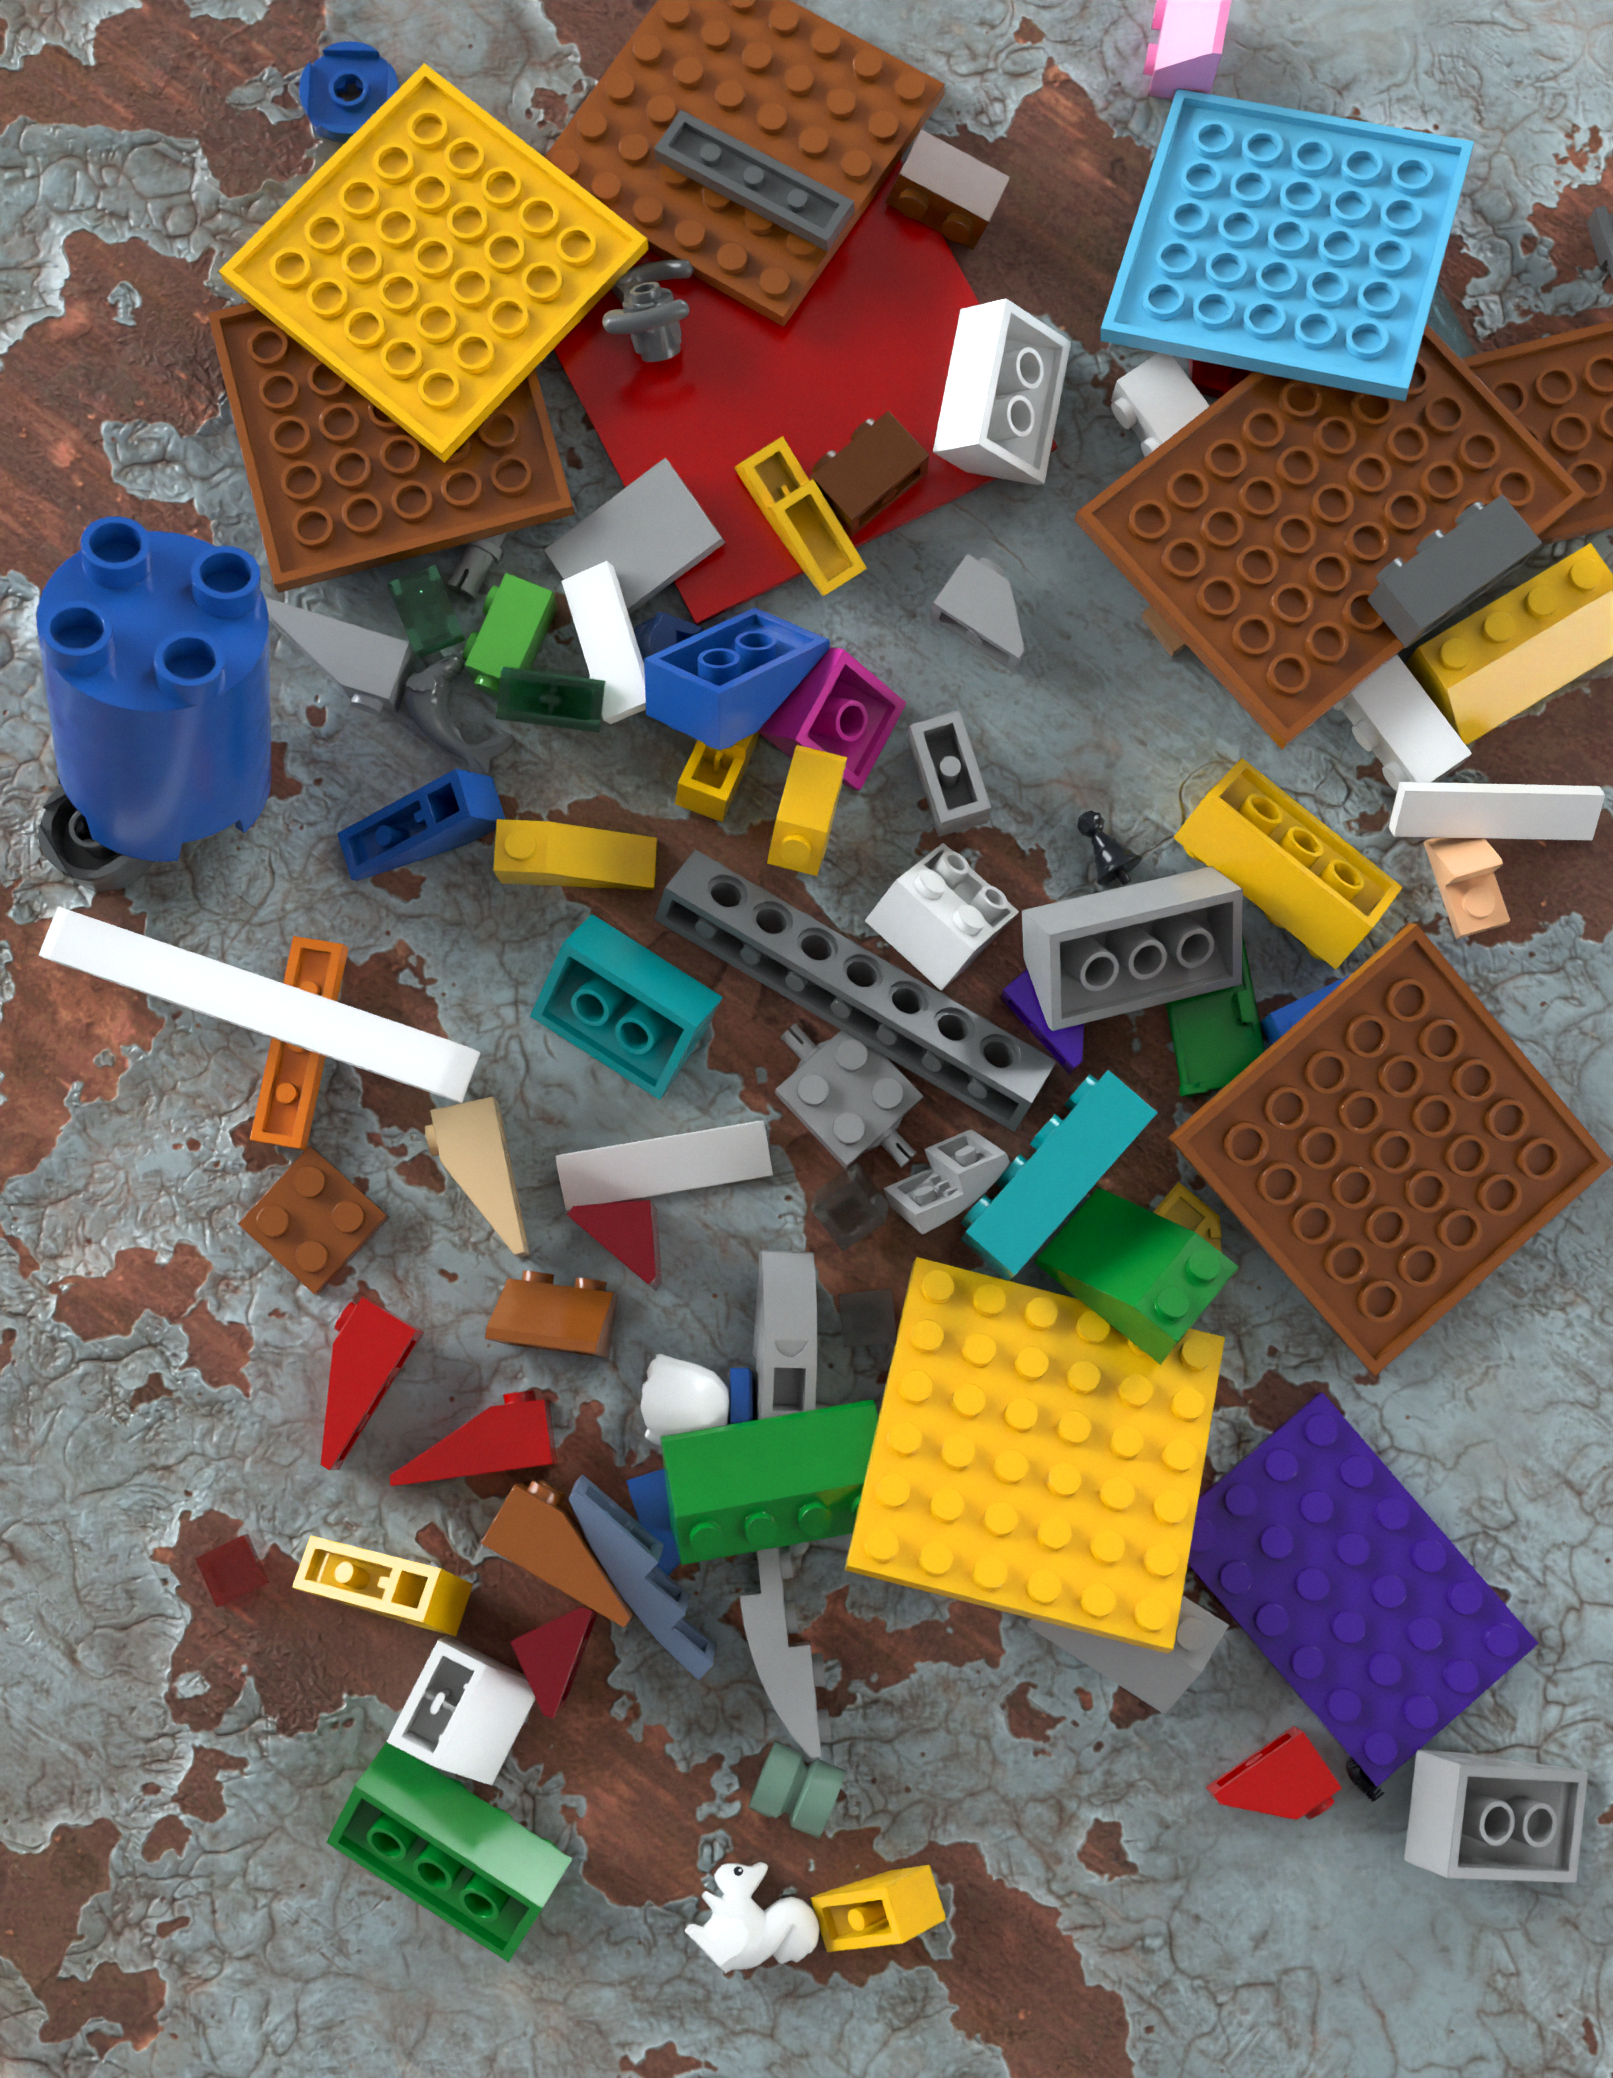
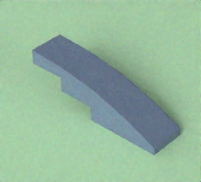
[568,1474,717,1680]

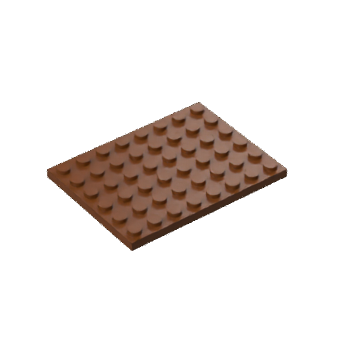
[1074,323,1587,750]

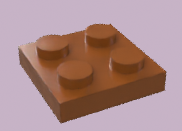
[238,1146,390,1295]

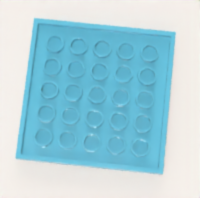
[1100,88,1474,401]

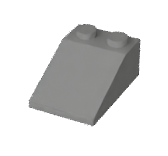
[1404,1750,1588,1883]

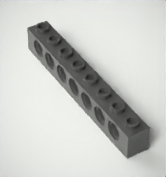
[654,849,1056,1132]

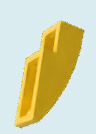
[734,436,867,596]
[675,732,760,822]

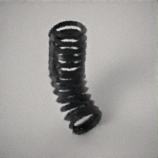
[1346,1757,1384,1802]

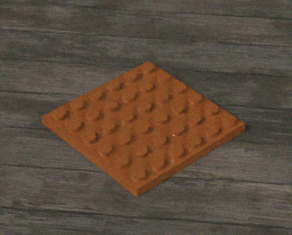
[544,0,945,327]
[208,303,575,593]
[1168,923,1613,1376]

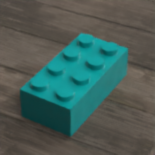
[960,1070,1158,1281]

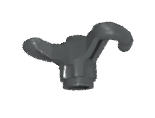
[602,259,694,362]

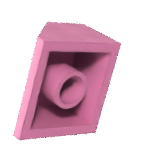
[1143,0,1231,100]

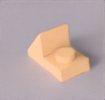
[1424,837,1510,939]

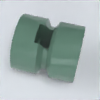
[747,1740,846,1839]

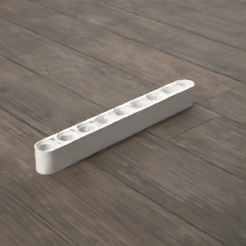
[38,907,480,1103]

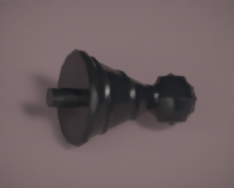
[1077,810,1142,886]

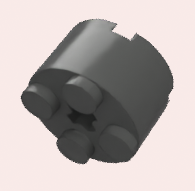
[38,785,155,892]

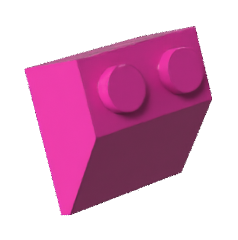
[757,647,907,791]

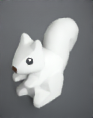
[684,1862,820,1973]

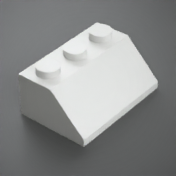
[933,298,1071,485]

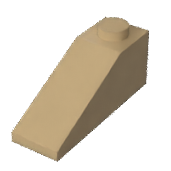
[425,1096,530,1258]

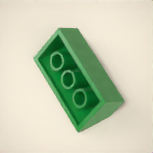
[660,1399,879,1565]
[326,1741,572,1963]

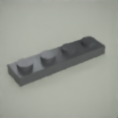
[654,110,854,252]

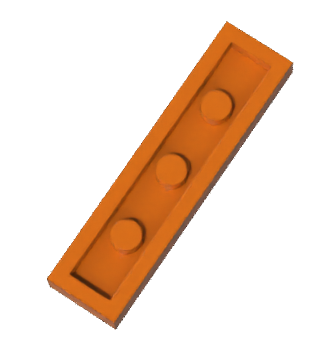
[250,936,349,1151]

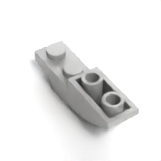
[752,1250,817,1421]
[739,1545,831,1758]

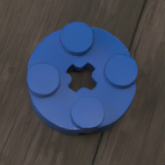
[299,41,400,143]

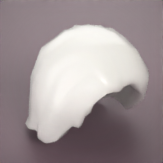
[640,1354,731,1446]

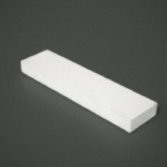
[1389,782,1605,840]

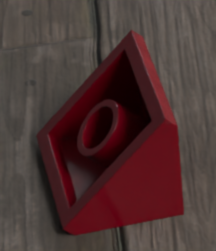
[566,1200,662,1291]
[511,1604,598,1719]

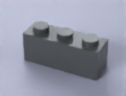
[1367,494,1542,648]

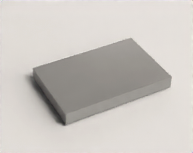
[544,458,726,615]

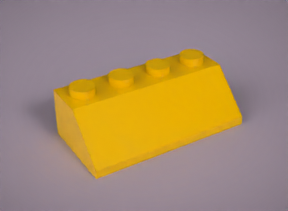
[1405,543,1613,746]
[1173,758,1403,970]

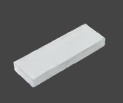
[562,561,646,724]

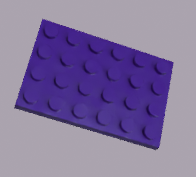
[1187,1392,1539,1787]

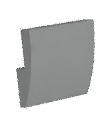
[884,1129,1010,1234]

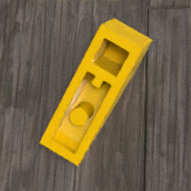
[493,819,658,890]
[292,1535,473,1637]

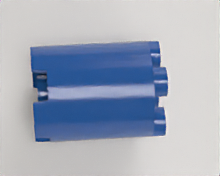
[37,516,272,862]

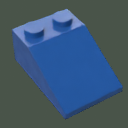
[644,607,830,750]

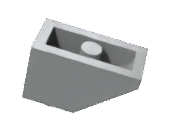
[931,554,1025,673]

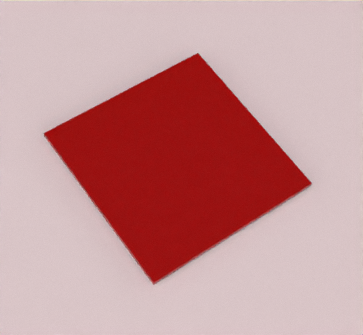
[553,159,1058,625]

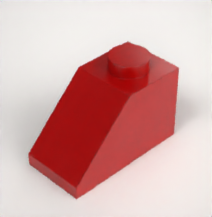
[1205,1726,1342,1820]

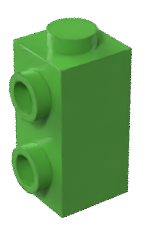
[463,573,558,698]

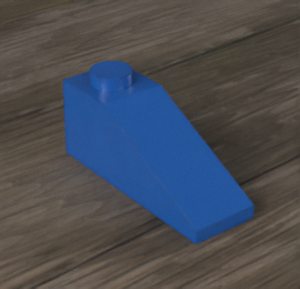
[337,768,506,881]

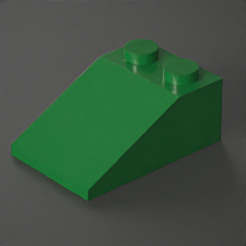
[1034,1187,1239,1365]

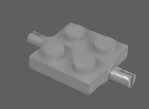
[775,1023,924,1170]

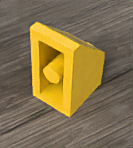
[767,745,847,876]
[811,1865,946,1952]

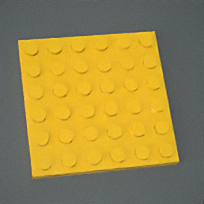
[219,63,649,462]
[845,1257,1225,1654]

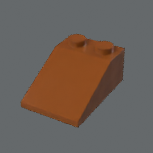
[485,1270,618,1358]
[481,1479,635,1628]

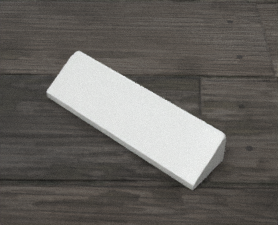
[555,1120,773,1211]

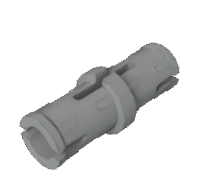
[446,532,509,601]

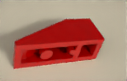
[320,1297,424,1470]
[389,1390,557,1486]

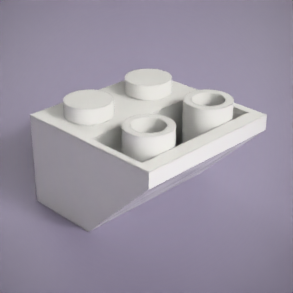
[865,843,1019,991]
[387,1635,536,1785]

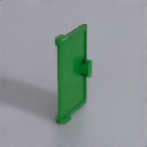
[1165,933,1265,1098]

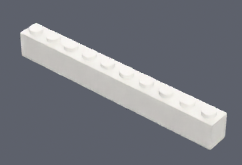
[1111,353,1472,791]

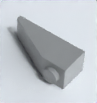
[264,597,417,715]

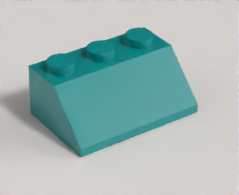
[530,914,723,1100]

